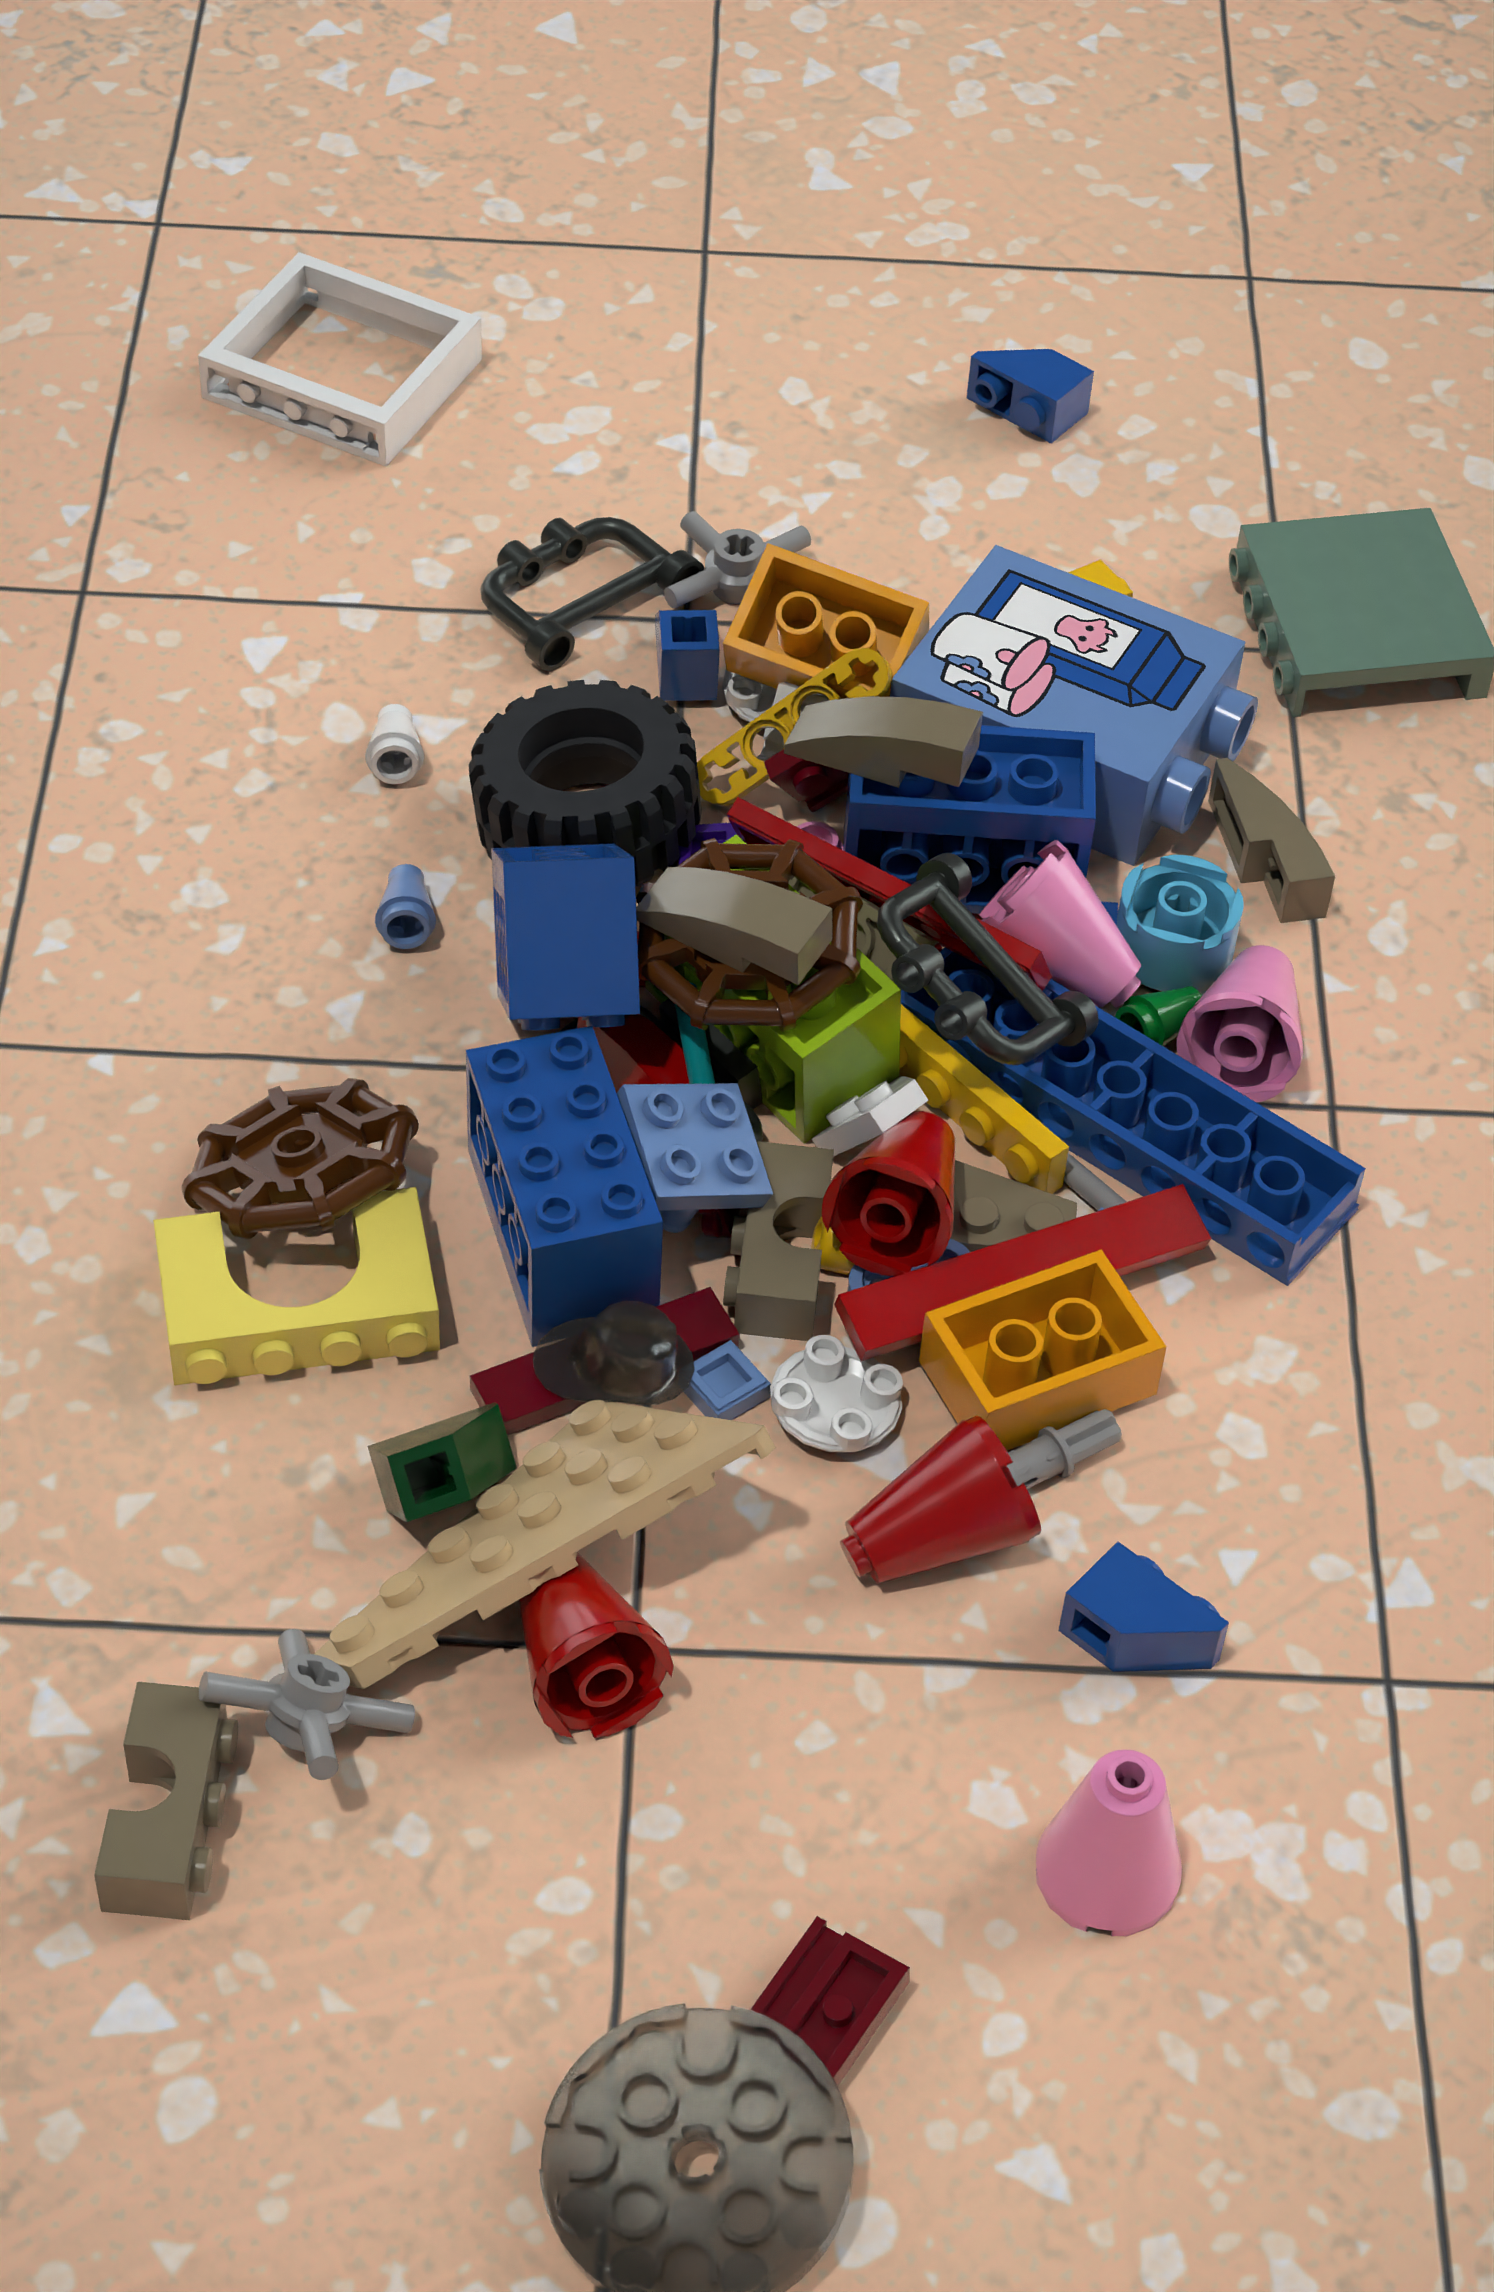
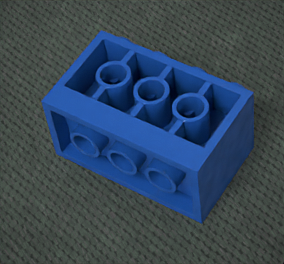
[843,725,1096,914]
[491,844,640,1030]
[466,1026,663,1347]

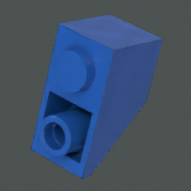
[967,349,1094,444]
[655,610,720,701]
[1058,1541,1229,1672]

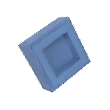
[677,1340,771,1420]

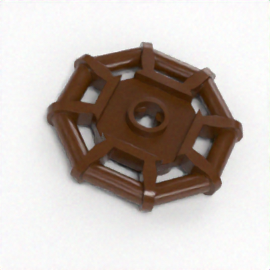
[636,838,863,1032]
[182,1078,419,1239]

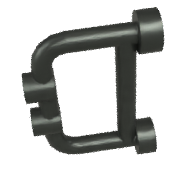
[480,517,705,671]
[877,853,1098,1065]

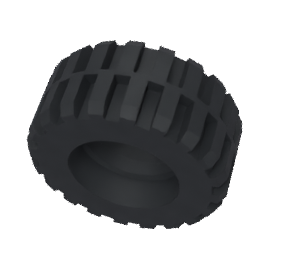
[469,680,702,886]

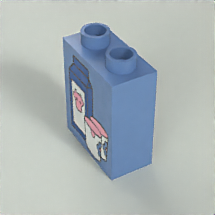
[890,545,1258,866]

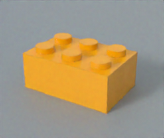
[723,543,929,699]
[919,1249,1167,1450]

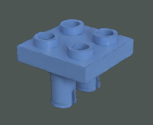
[617,1083,773,1233]

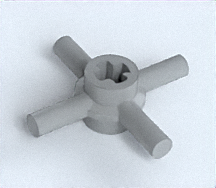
[664,511,811,609]
[199,1629,415,1780]

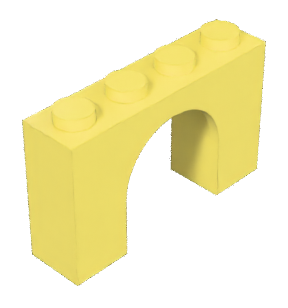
[153,1187,440,1385]

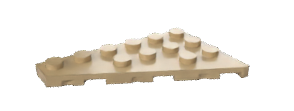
[314,1399,776,1689]

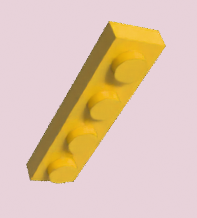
[899,1004,1069,1194]

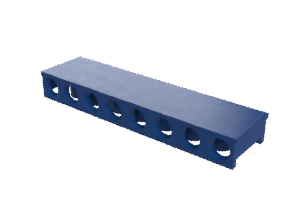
[901,948,1366,1286]

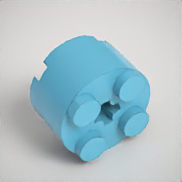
[1117,855,1244,996]

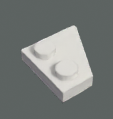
[812,1076,929,1156]

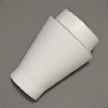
[365,704,424,784]

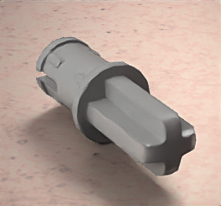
[1007,1409,1122,1490]

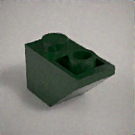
[367,1402,517,1522]

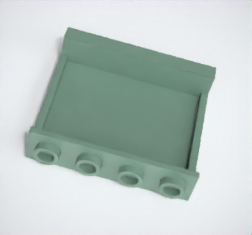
[1229,508,1494,717]

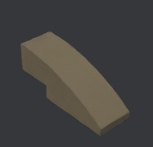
[784,696,983,788]
[1208,758,1335,923]
[636,867,832,985]

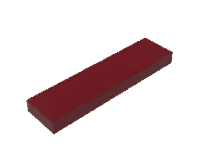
[470,1287,740,1435]

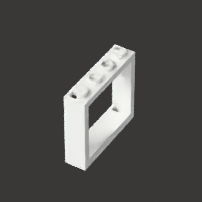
[198,252,482,467]

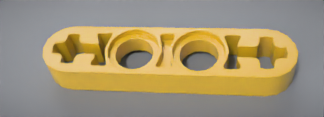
[697,648,892,805]

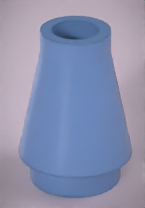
[375,864,436,949]

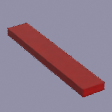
[727,797,1052,991]
[834,1184,1212,1362]

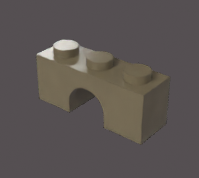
[723,1141,834,1341]
[94,1682,238,1920]

